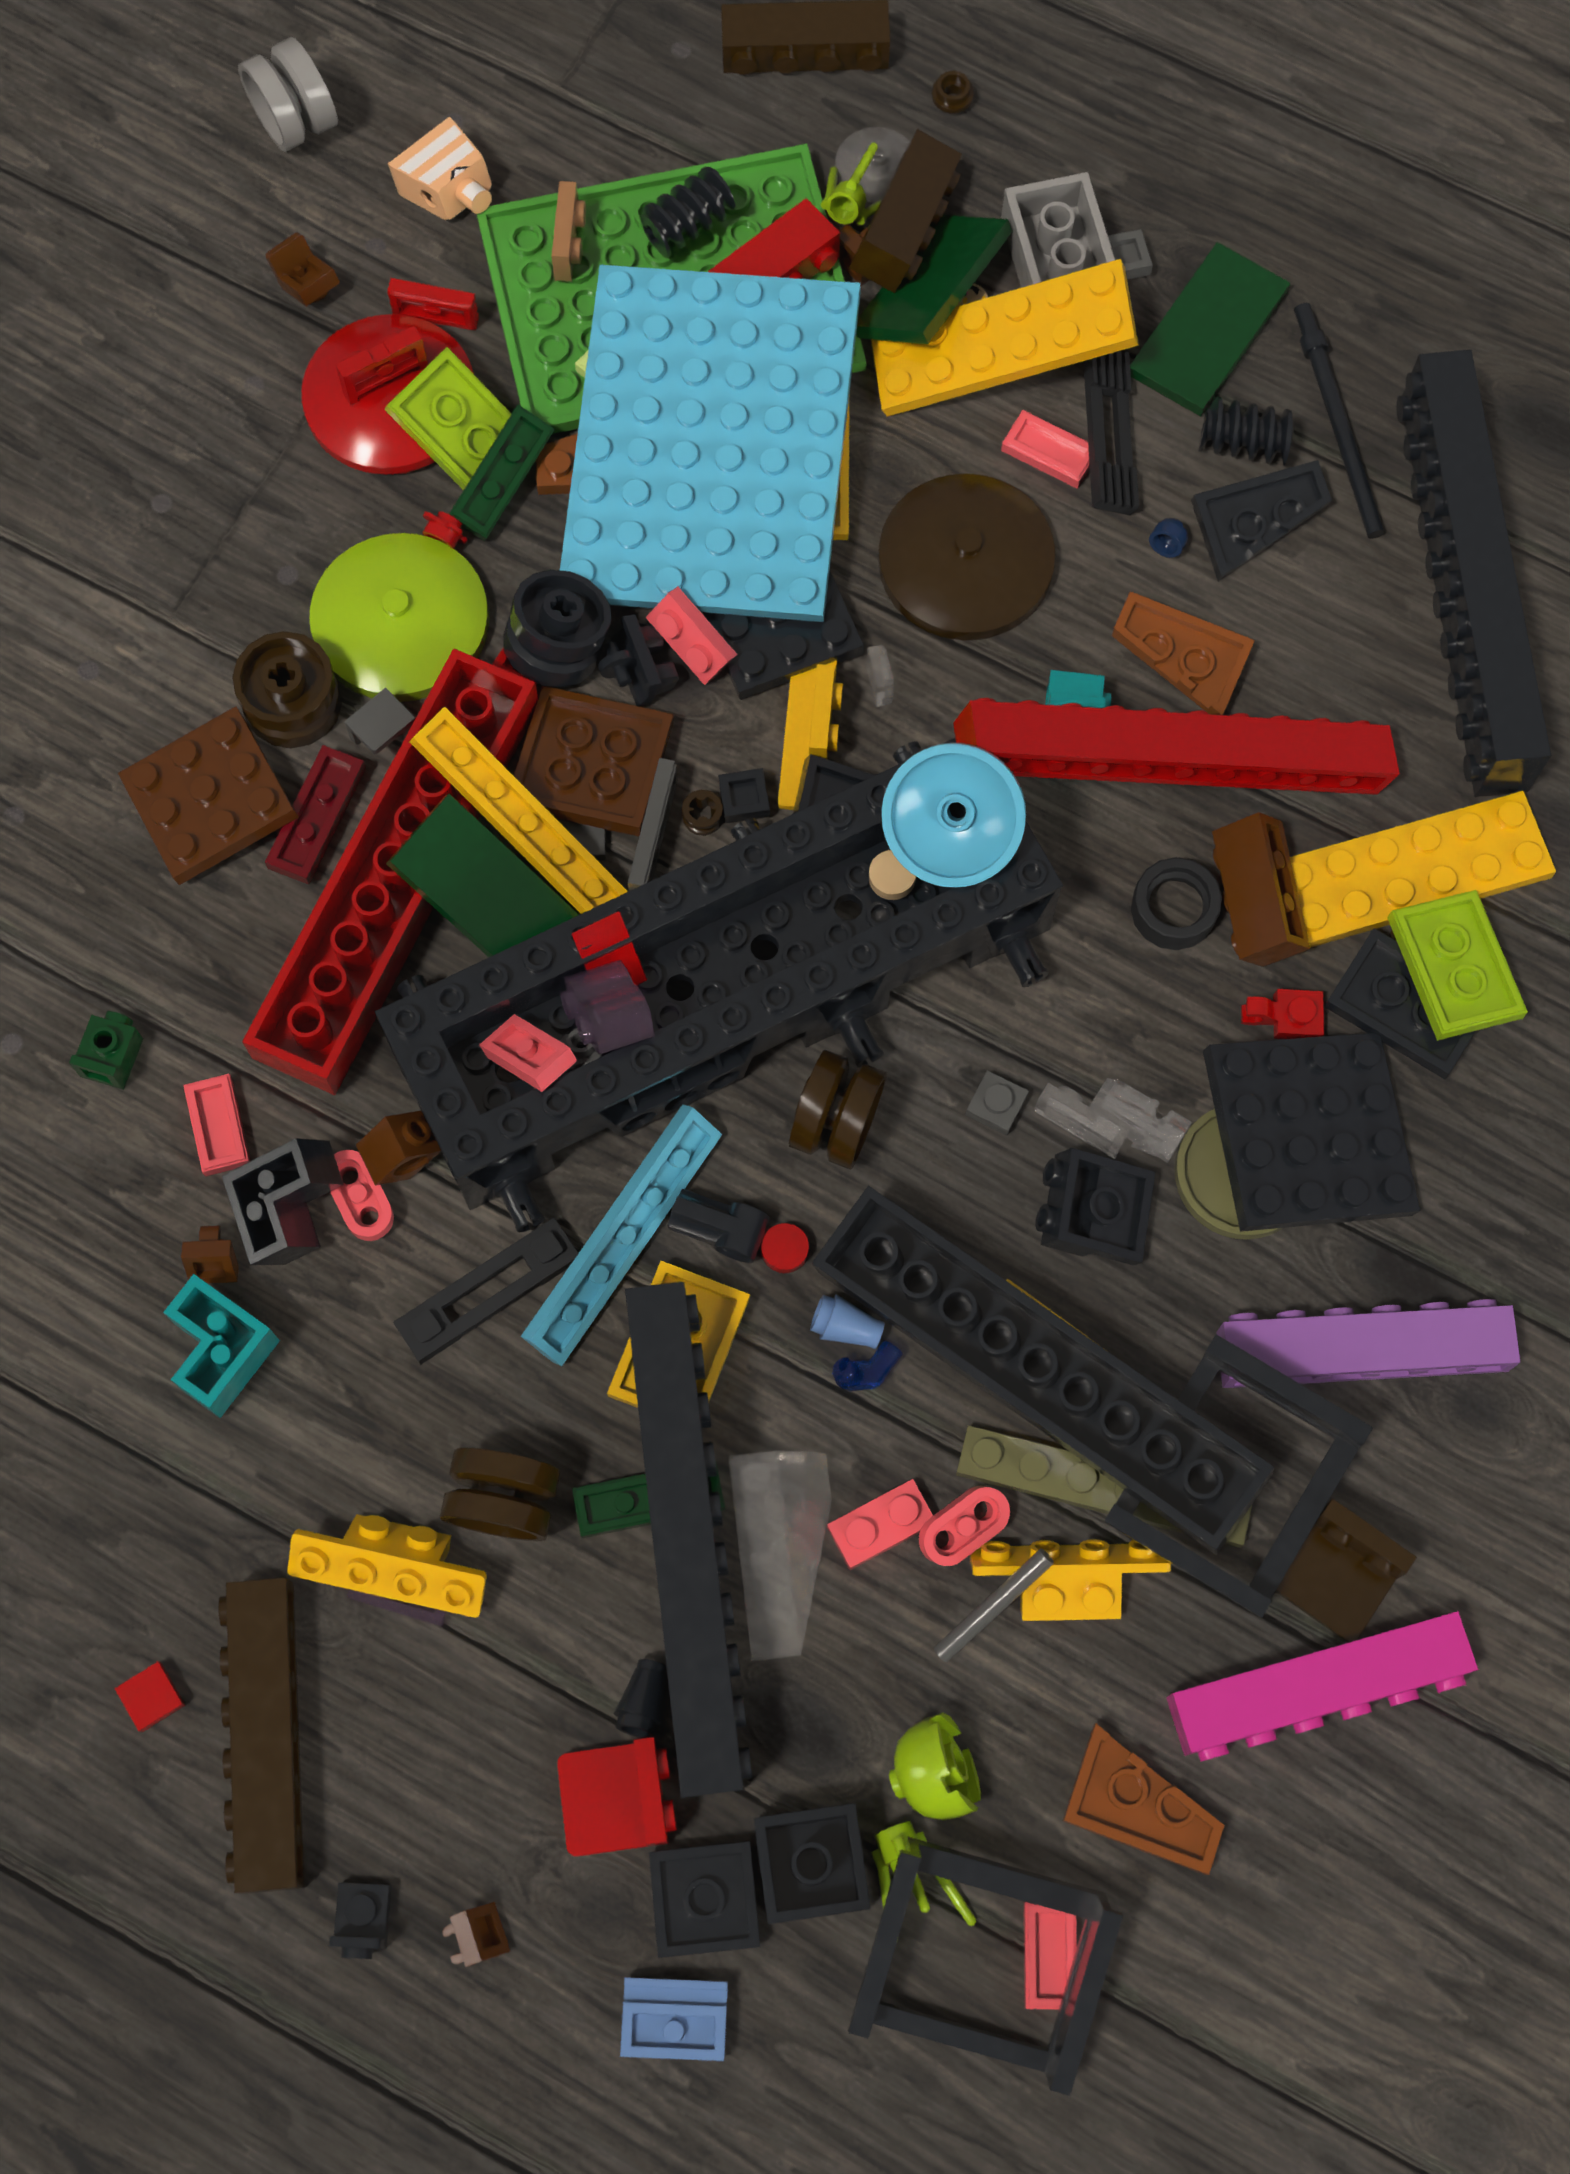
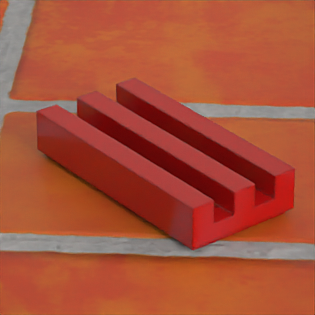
[387,278,479,330]

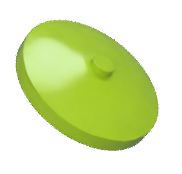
[310,533,489,702]

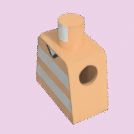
[388,117,492,220]

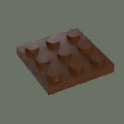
[514,686,673,837]
[118,706,299,885]

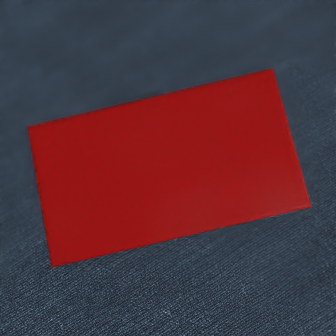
[571,911,647,1003]

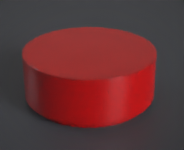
[761,1223,809,1273]

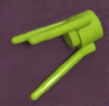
[821,142,881,225]
[871,1821,976,1941]

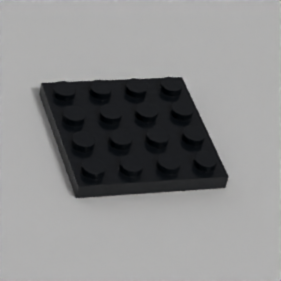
[1203,1033,1420,1232]

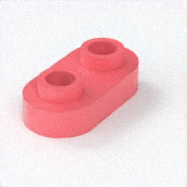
[330,1150,394,1241]
[919,1486,1010,1566]

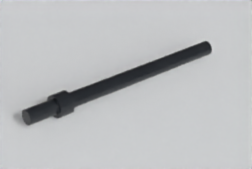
[1294,303,1385,539]

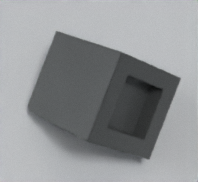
[344,687,415,754]

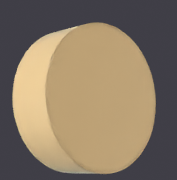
[869,850,916,900]

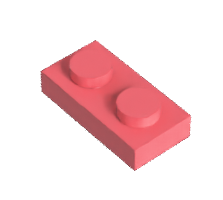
[645,586,737,685]
[479,1014,577,1092]
[827,1479,933,1570]

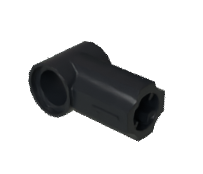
[668,1189,770,1263]

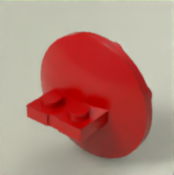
[302,314,474,474]

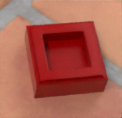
[114,1661,186,1733]

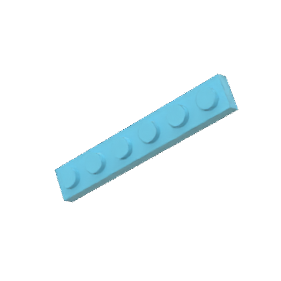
[521,1104,722,1366]

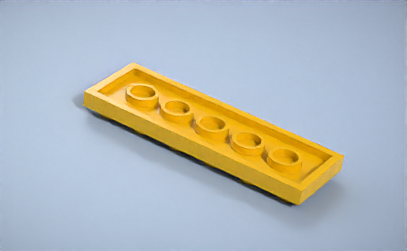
[871,259,1138,417]
[1290,791,1556,948]

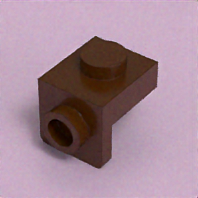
[265,232,340,307]

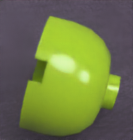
[889,1712,981,1820]

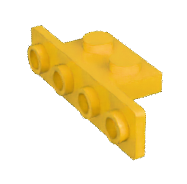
[778,660,843,810]
[287,1514,487,1618]
[970,1539,1171,1621]

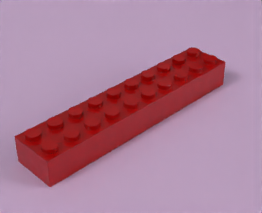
[242,648,538,1095]

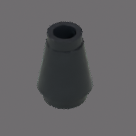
[614,1659,667,1738]

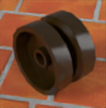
[232,631,342,749]
[789,1049,887,1170]
[439,1448,560,1542]

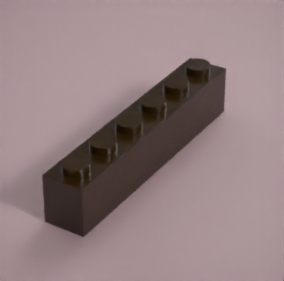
[218,1578,305,1894]

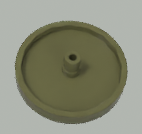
[1175,1109,1283,1240]

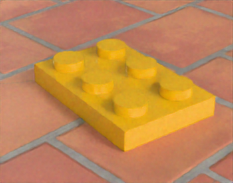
[607,1261,750,1408]

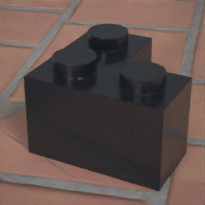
[222,1138,344,1265]

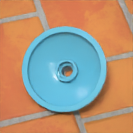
[882,743,1026,887]

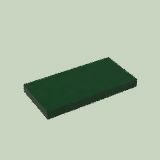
[856,215,1013,345]
[1130,242,1290,417]
[386,794,579,957]

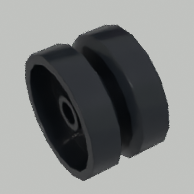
[503,569,611,688]

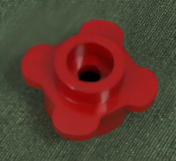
[422,511,468,549]

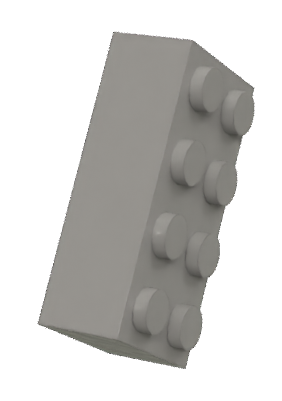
[1001,172,1115,288]

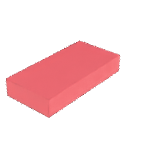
[1001,410,1090,489]
[183,1074,250,1177]
[1024,1902,1077,2010]

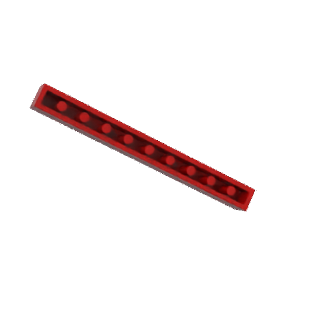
[953,698,1400,795]

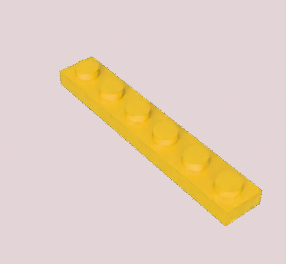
[409,707,628,914]

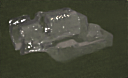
[1035,1078,1192,1163]

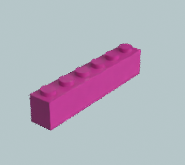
[1166,1611,1478,1762]

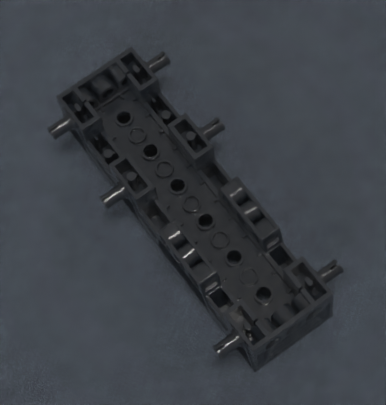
[375,738,1063,1233]

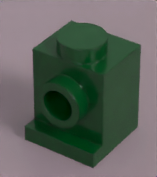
[69,1011,143,1090]

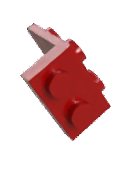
[557,1737,676,1857]

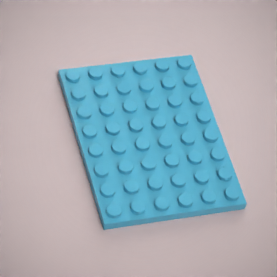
[560,265,861,622]

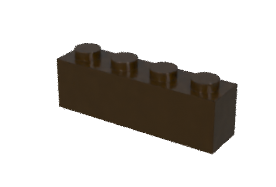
[721,0,890,75]
[849,129,962,293]

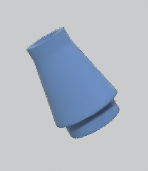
[810,1294,885,1349]

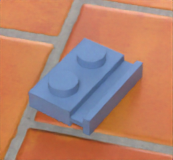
[620,1977,728,2061]

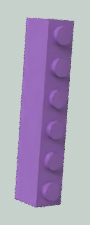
[1217,1299,1521,1388]

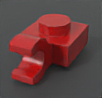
[1241,989,1324,1039]

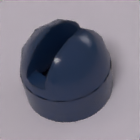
[1149,518,1188,558]

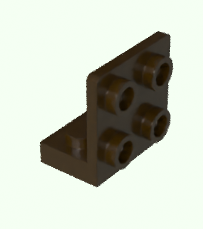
[1275,1499,1417,1643]

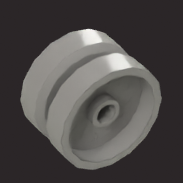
[238,37,338,152]

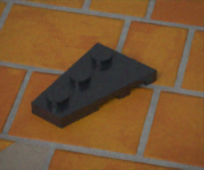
[1191,460,1332,582]

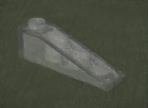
[729,1451,832,1661]

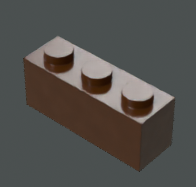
[1212,812,1310,967]

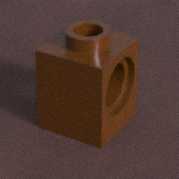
[356,1111,441,1186]

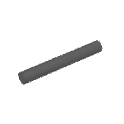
[934,1548,1054,1662]

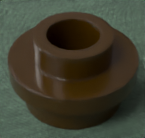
[932,71,974,113]

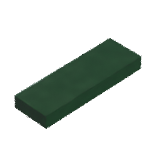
[449,404,555,541]
[572,1463,725,1539]

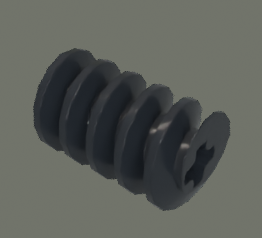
[640,167,736,258]
[1198,397,1294,466]

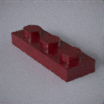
[265,745,366,885]

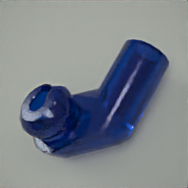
[832,1340,903,1391]

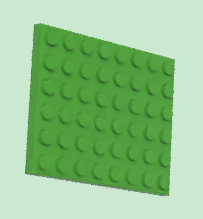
[477,144,866,434]

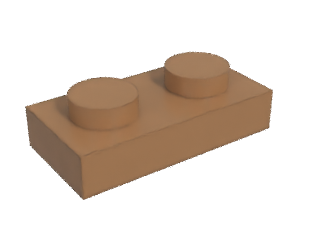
[551,181,586,282]

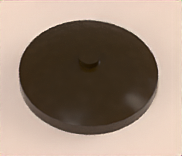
[878,474,1055,640]

